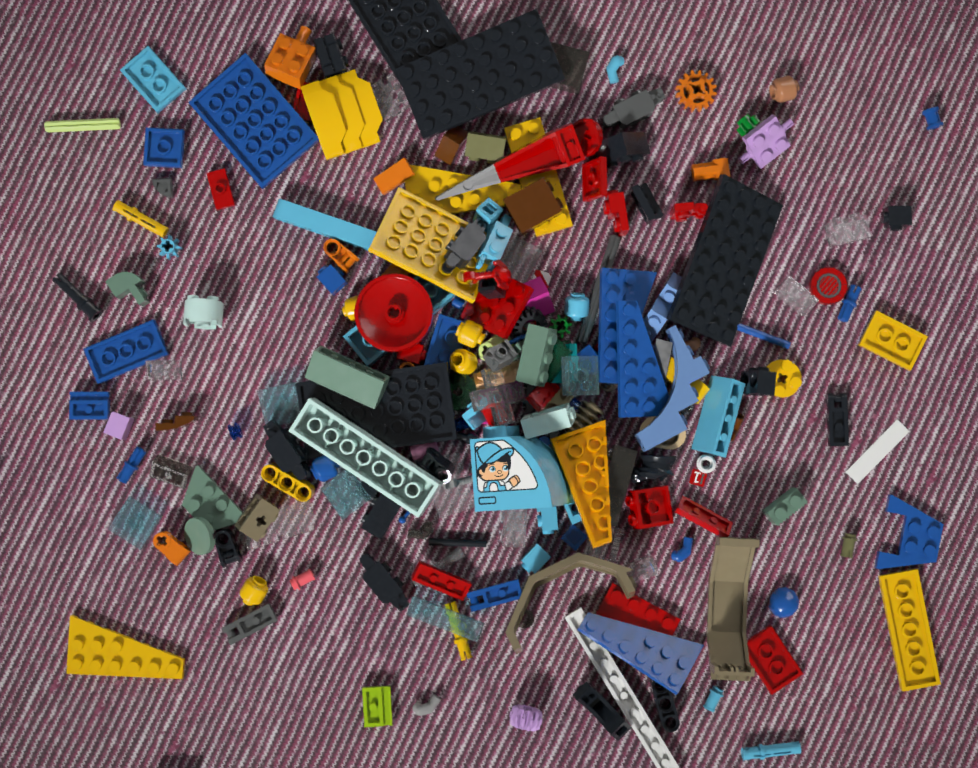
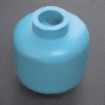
[564,293,590,321]

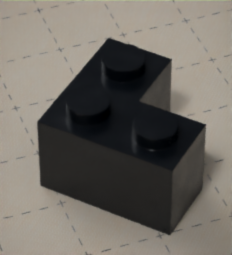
[595,132,651,169]

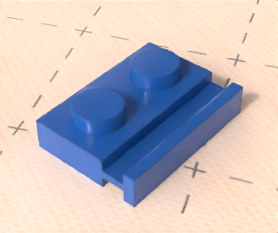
[69,392,110,420]

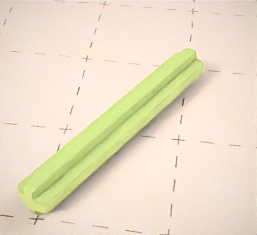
[44,118,121,132]

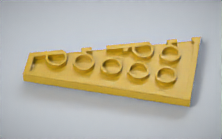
[405,165,521,214]
[66,615,185,679]

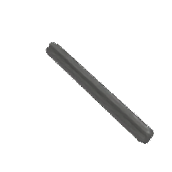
[577,234,621,344]

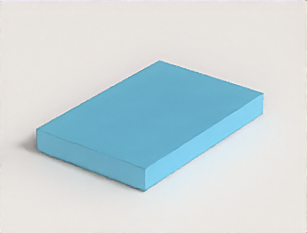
[120,46,186,113]

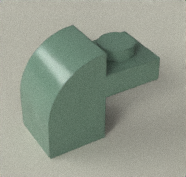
[105,272,150,307]

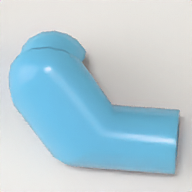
[606,55,625,84]

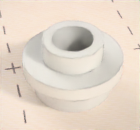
[696,454,716,473]

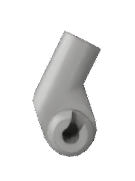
[412,694,441,716]

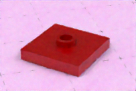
[582,156,608,202]

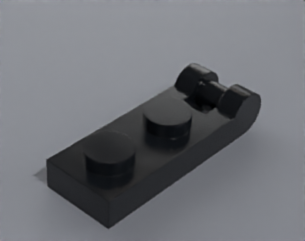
[825,392,849,446]

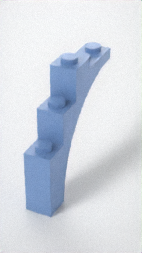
[635,325,710,452]

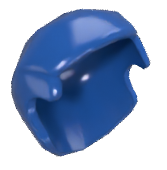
[769,587,799,618]

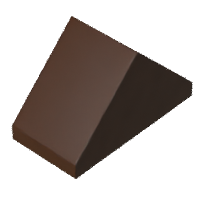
[434,126,468,166]

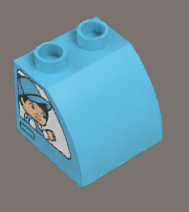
[470,425,575,512]

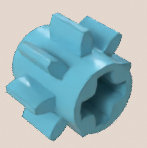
[157,235,182,260]

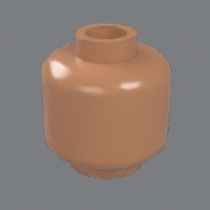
[769,76,799,103]

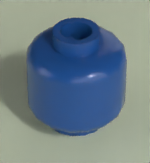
[310,455,340,482]

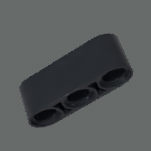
[649,678,680,732]

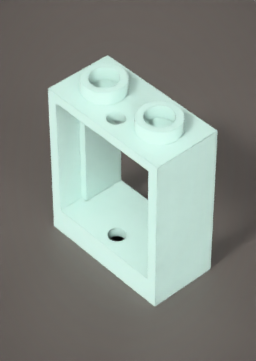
[520,403,576,439]

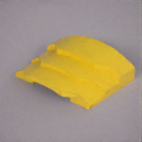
[301,69,383,160]

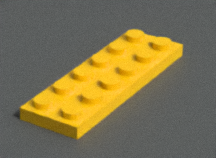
[504,117,573,237]
[878,569,941,691]

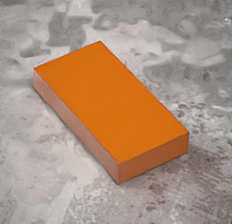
[373,158,415,195]

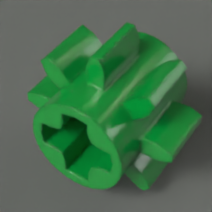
[737,114,761,136]
[549,314,572,339]

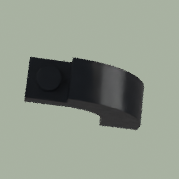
[573,681,632,741]

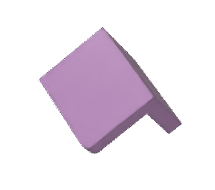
[103,412,134,440]

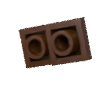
[155,412,198,431]

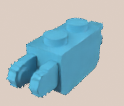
[475,214,513,271]

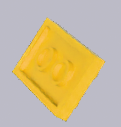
[858,310,928,371]

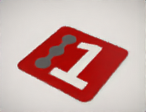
[689,469,707,487]

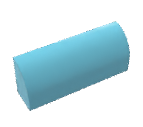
[691,375,746,458]

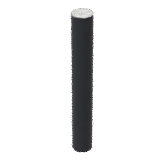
[429,538,487,547]

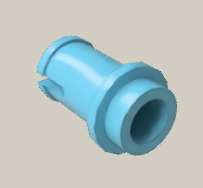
[703,685,724,712]

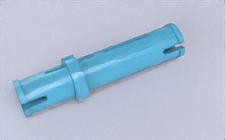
[741,741,801,761]

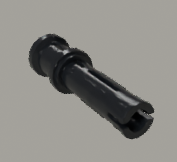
[52,272,103,322]

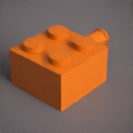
[264,26,316,90]

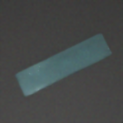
[407,596,484,642]

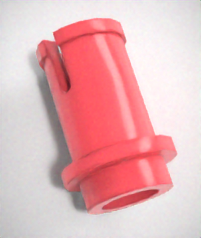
[289,569,316,590]

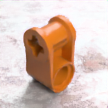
[323,239,360,273]
[153,531,191,566]

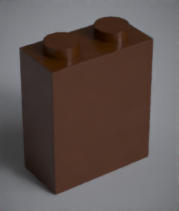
[503,177,563,236]

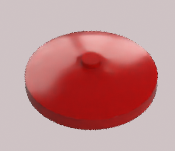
[354,274,433,352]

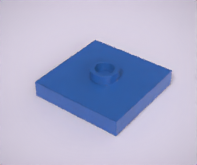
[143,127,185,168]

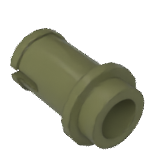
[840,533,858,558]

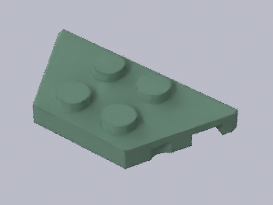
[182,465,243,531]

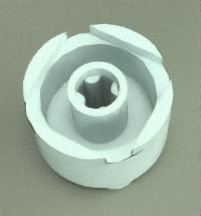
[183,295,224,330]

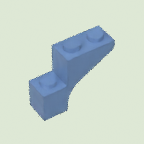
[643,272,682,342]

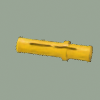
[112,200,169,238]
[444,601,473,661]

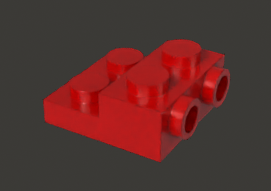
[602,190,629,237]
[625,485,674,529]

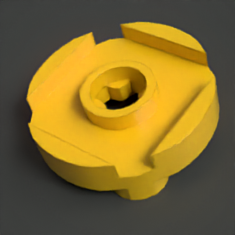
[766,359,802,398]

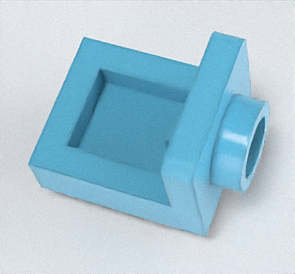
[461,397,488,430]

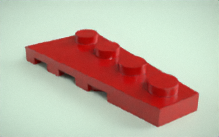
[595,582,681,636]

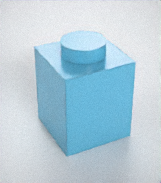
[521,543,551,574]

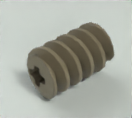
[565,399,604,433]

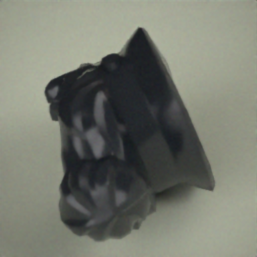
[630,455,677,484]

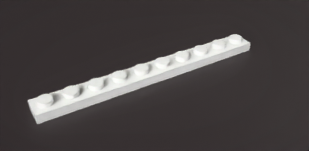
[565,607,680,768]

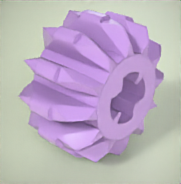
[509,704,543,731]

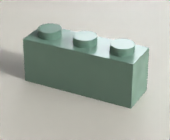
[515,324,557,387]

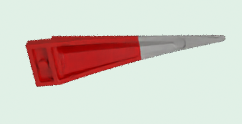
[435,123,585,200]

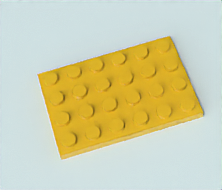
[368,187,488,304]

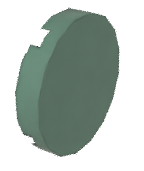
[184,517,215,555]

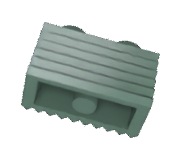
[762,487,807,526]

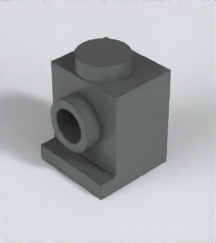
[483,339,518,372]

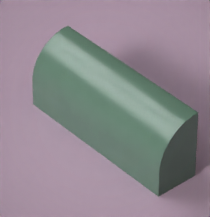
[305,346,390,409]

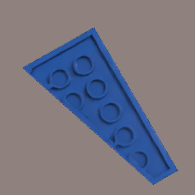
[597,268,657,384]

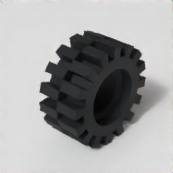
[513,306,548,341]

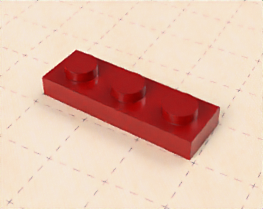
[675,495,733,537]
[411,560,472,601]

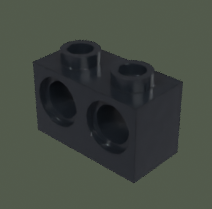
[740,367,777,396]

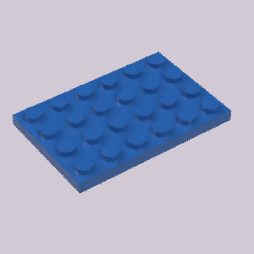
[188,53,319,189]

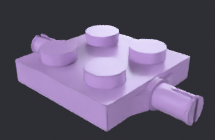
[738,115,794,169]

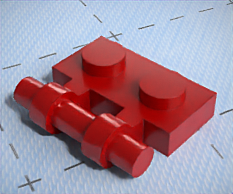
[670,202,708,222]

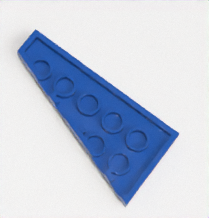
[616,300,669,418]
[577,612,704,695]

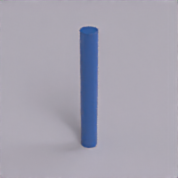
[737,323,791,349]

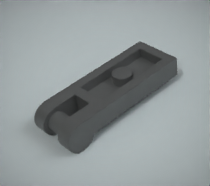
[221,603,278,645]

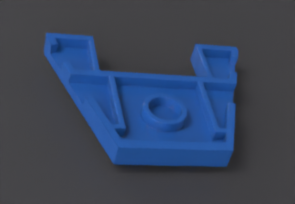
[874,494,944,569]

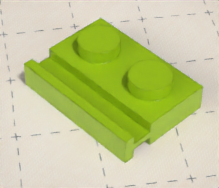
[362,685,393,727]

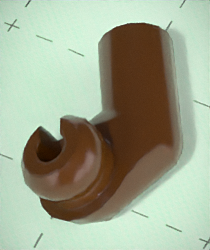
[730,413,744,441]

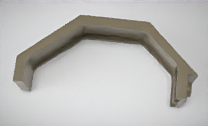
[706,537,760,681]
[505,552,637,654]

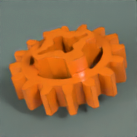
[675,70,717,113]

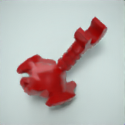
[463,260,512,290]

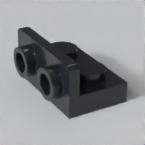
[629,183,663,225]

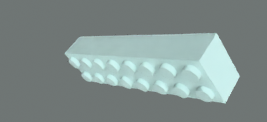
[289,398,443,518]

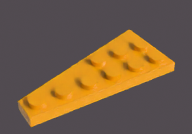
[551,420,612,549]

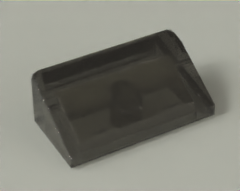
[149,455,193,489]

